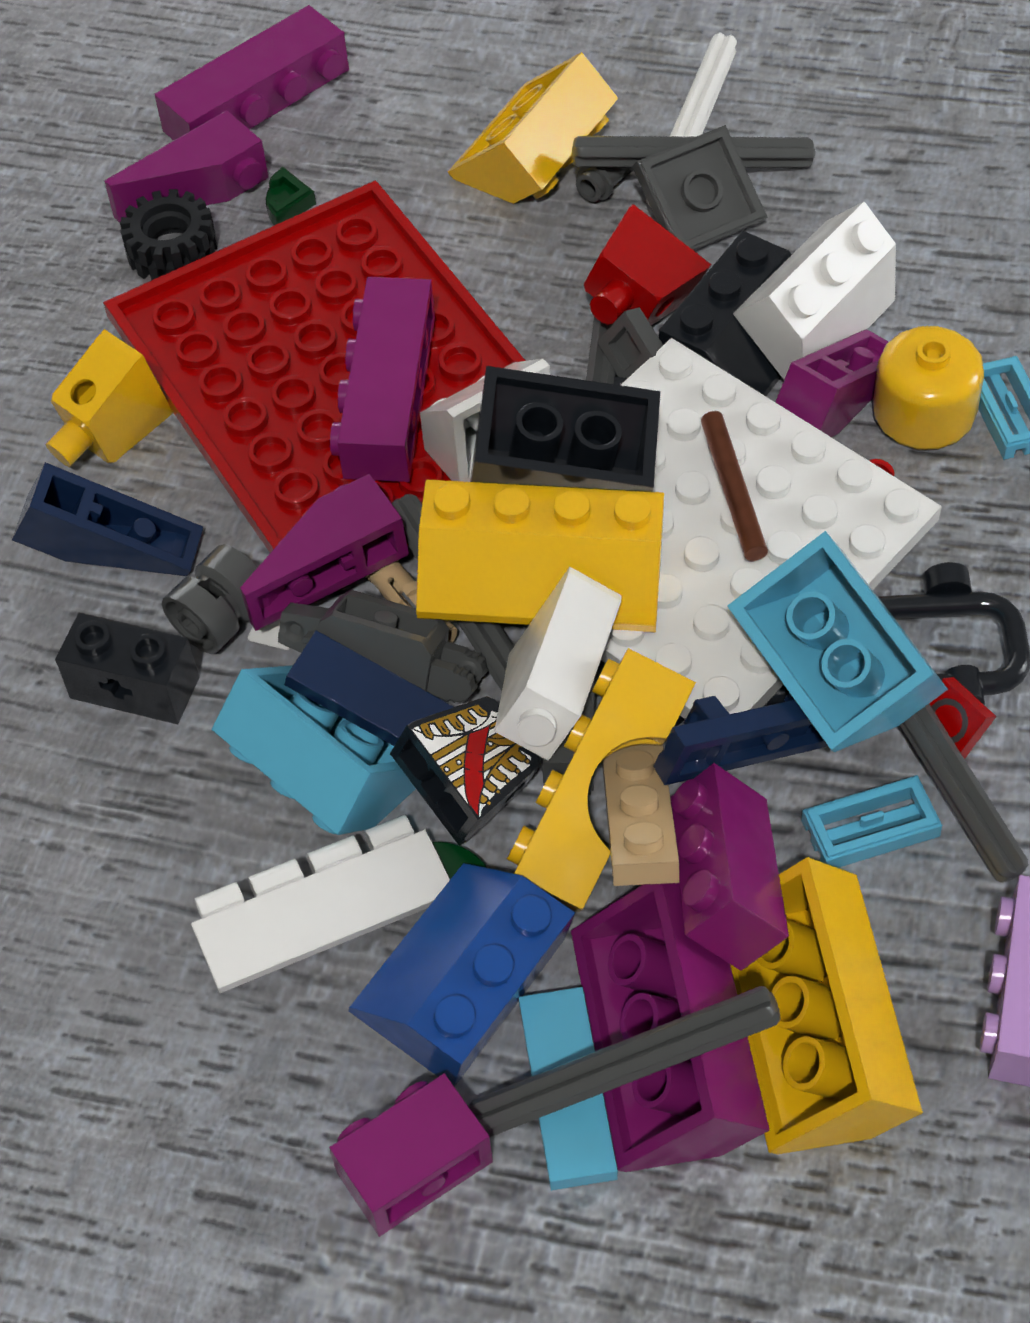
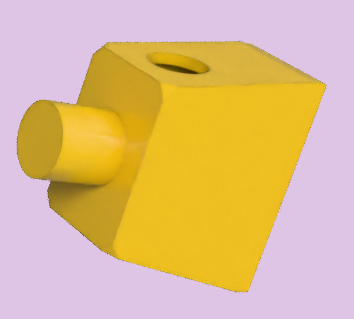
[45,329,173,467]

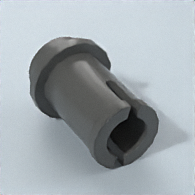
[576,167,634,202]

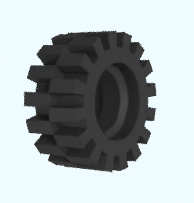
[120,189,218,280]

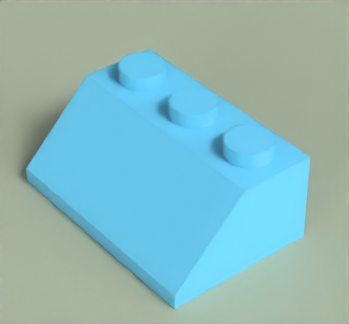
[727,531,948,752]
[211,665,416,835]

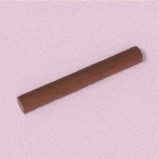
[701,411,768,561]

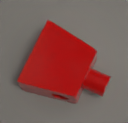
[583,204,712,325]

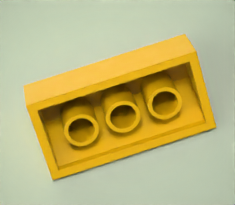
[416,480,664,632]
[730,857,923,1155]

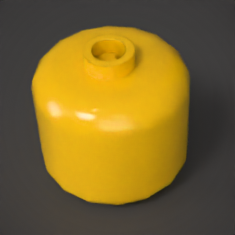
[873,326,984,450]

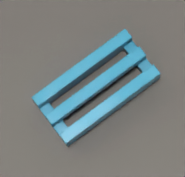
[978,356,1030,460]
[801,775,942,868]

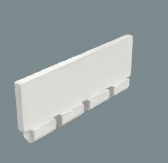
[191,815,450,994]

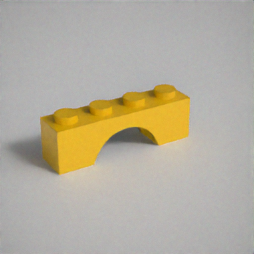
[507,648,696,912]

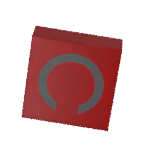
[929,677,997,759]

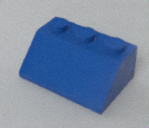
[349,863,575,1087]

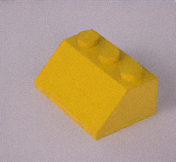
[448,52,618,204]

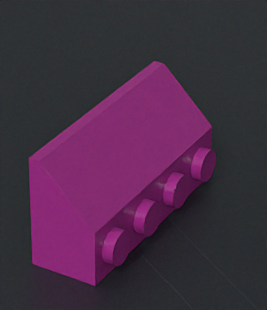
[571,883,770,1172]

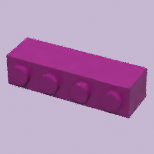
[154,5,349,141]
[330,277,435,482]

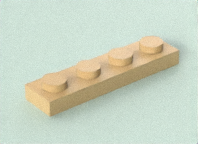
[602,744,679,886]

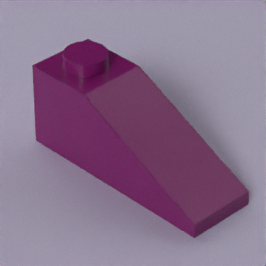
[104,110,269,223]
[775,329,889,437]
[240,474,409,631]

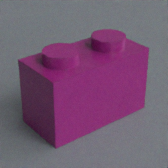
[329,1073,493,1237]

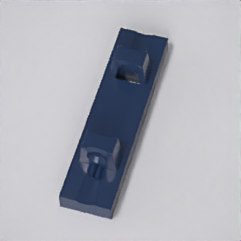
[653,692,829,785]

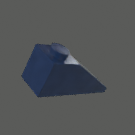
[12,462,203,576]

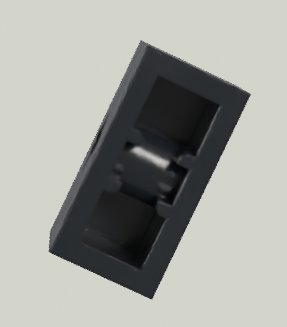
[55,612,200,725]

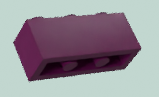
[670,763,789,971]

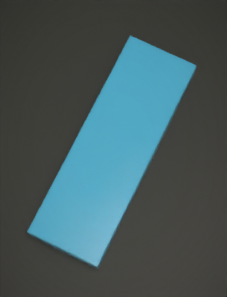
[518,987,618,1191]

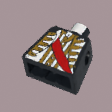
[390,696,541,846]

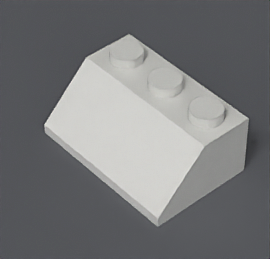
[733,202,896,379]

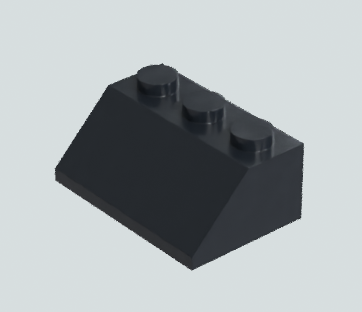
[659,230,792,396]
[470,366,661,492]

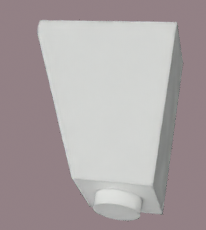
[494,566,622,761]

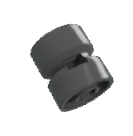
[161,544,258,654]

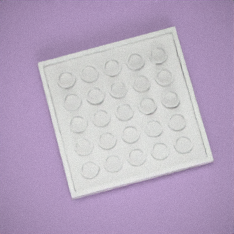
[601,338,942,719]

